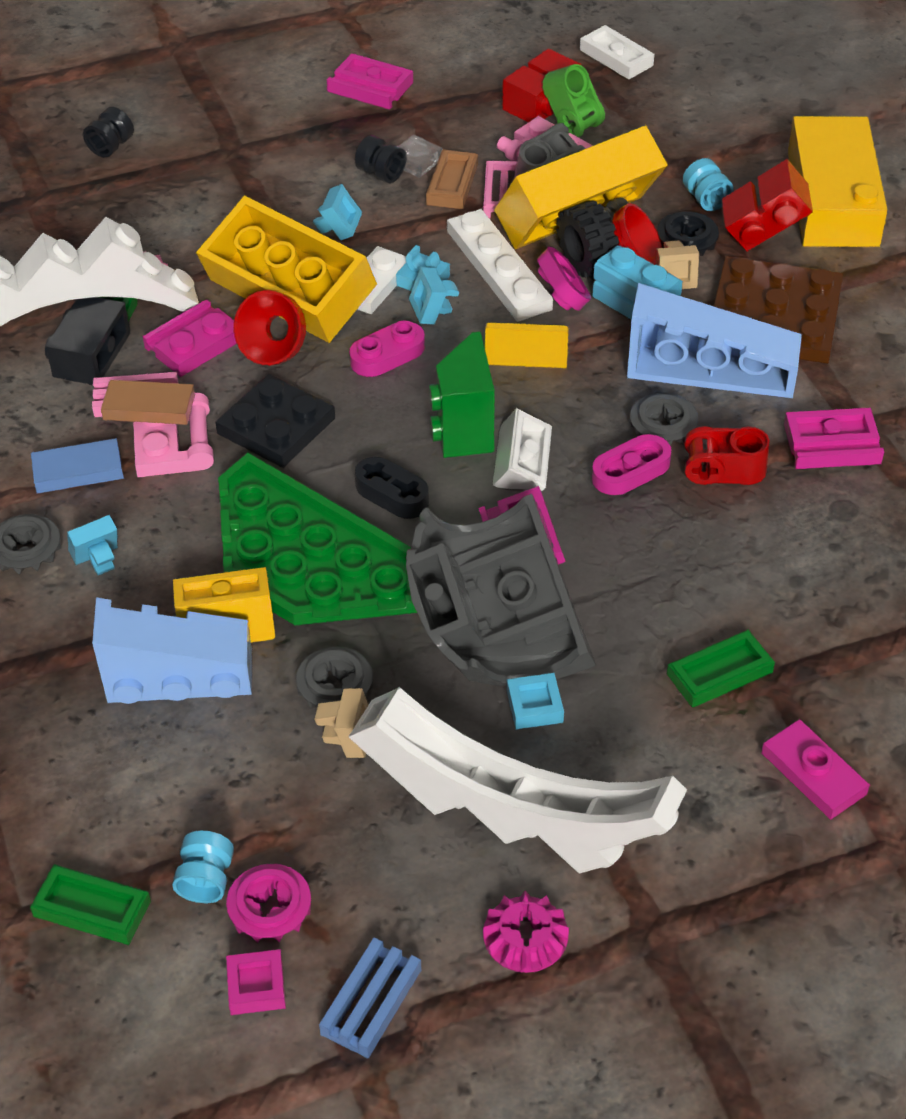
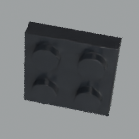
[215,374,335,468]

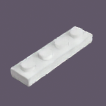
[447,209,553,322]

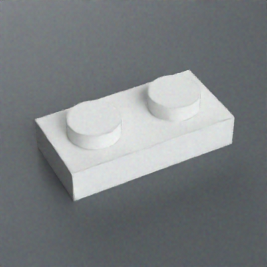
[580,25,654,79]
[358,246,406,314]

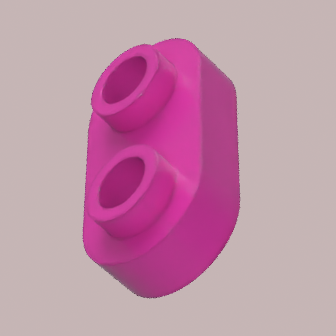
[537,246,591,311]
[349,321,425,377]
[592,434,672,495]

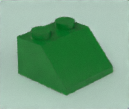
[429,331,495,458]

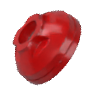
[611,203,663,265]
[234,290,306,365]

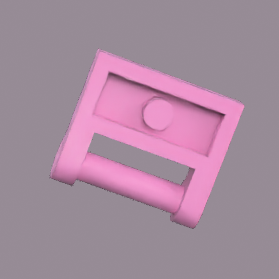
[133,393,214,477]

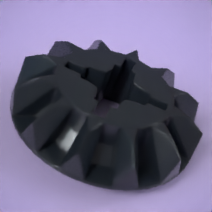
[657,212,719,256]

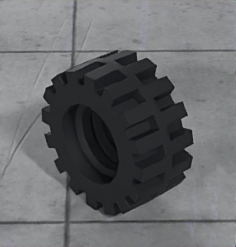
[556,200,619,278]

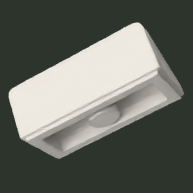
[493,408,552,491]

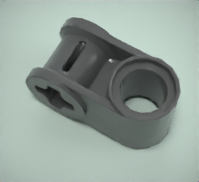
[515,123,586,177]

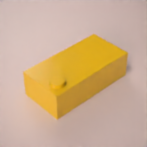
[788,116,888,247]
[494,125,668,250]
[196,195,377,343]

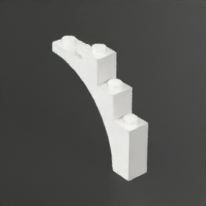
[0,217,199,327]
[348,687,687,874]

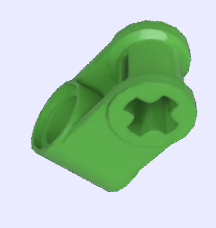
[543,64,605,138]

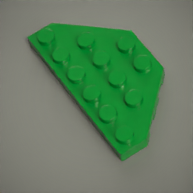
[218,453,417,626]

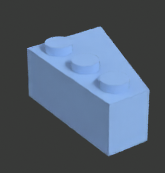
[92,597,252,704]

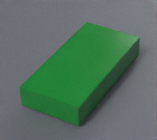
[667,629,775,708]
[30,864,151,945]

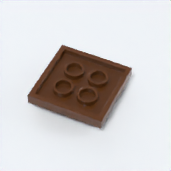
[714,256,844,364]

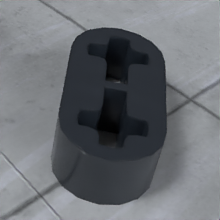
[355,457,429,519]

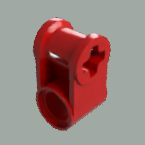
[684,426,770,485]

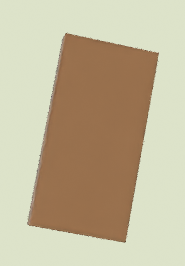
[426,150,478,210]
[101,380,195,425]

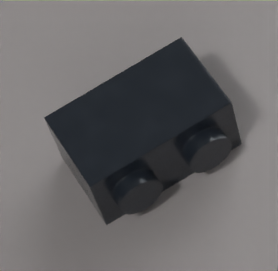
[45,297,131,385]

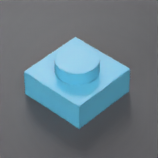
[507,673,564,730]

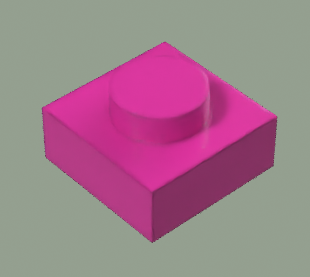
[226,949,286,1015]

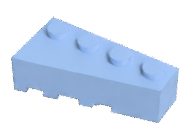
[627,283,802,398]

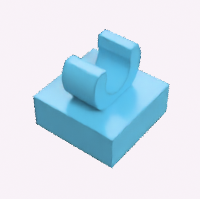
[313,184,363,240]
[396,245,450,291]
[409,267,459,325]
[67,515,117,575]

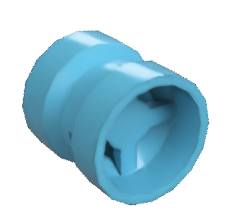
[683,158,734,211]
[172,830,234,903]

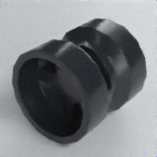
[83,107,134,158]
[355,135,407,184]

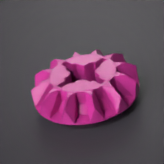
[226,864,311,943]
[483,890,569,973]

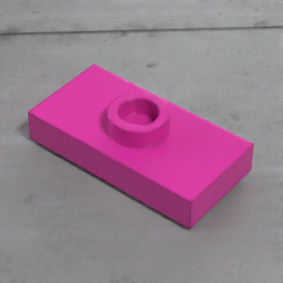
[761,719,870,820]

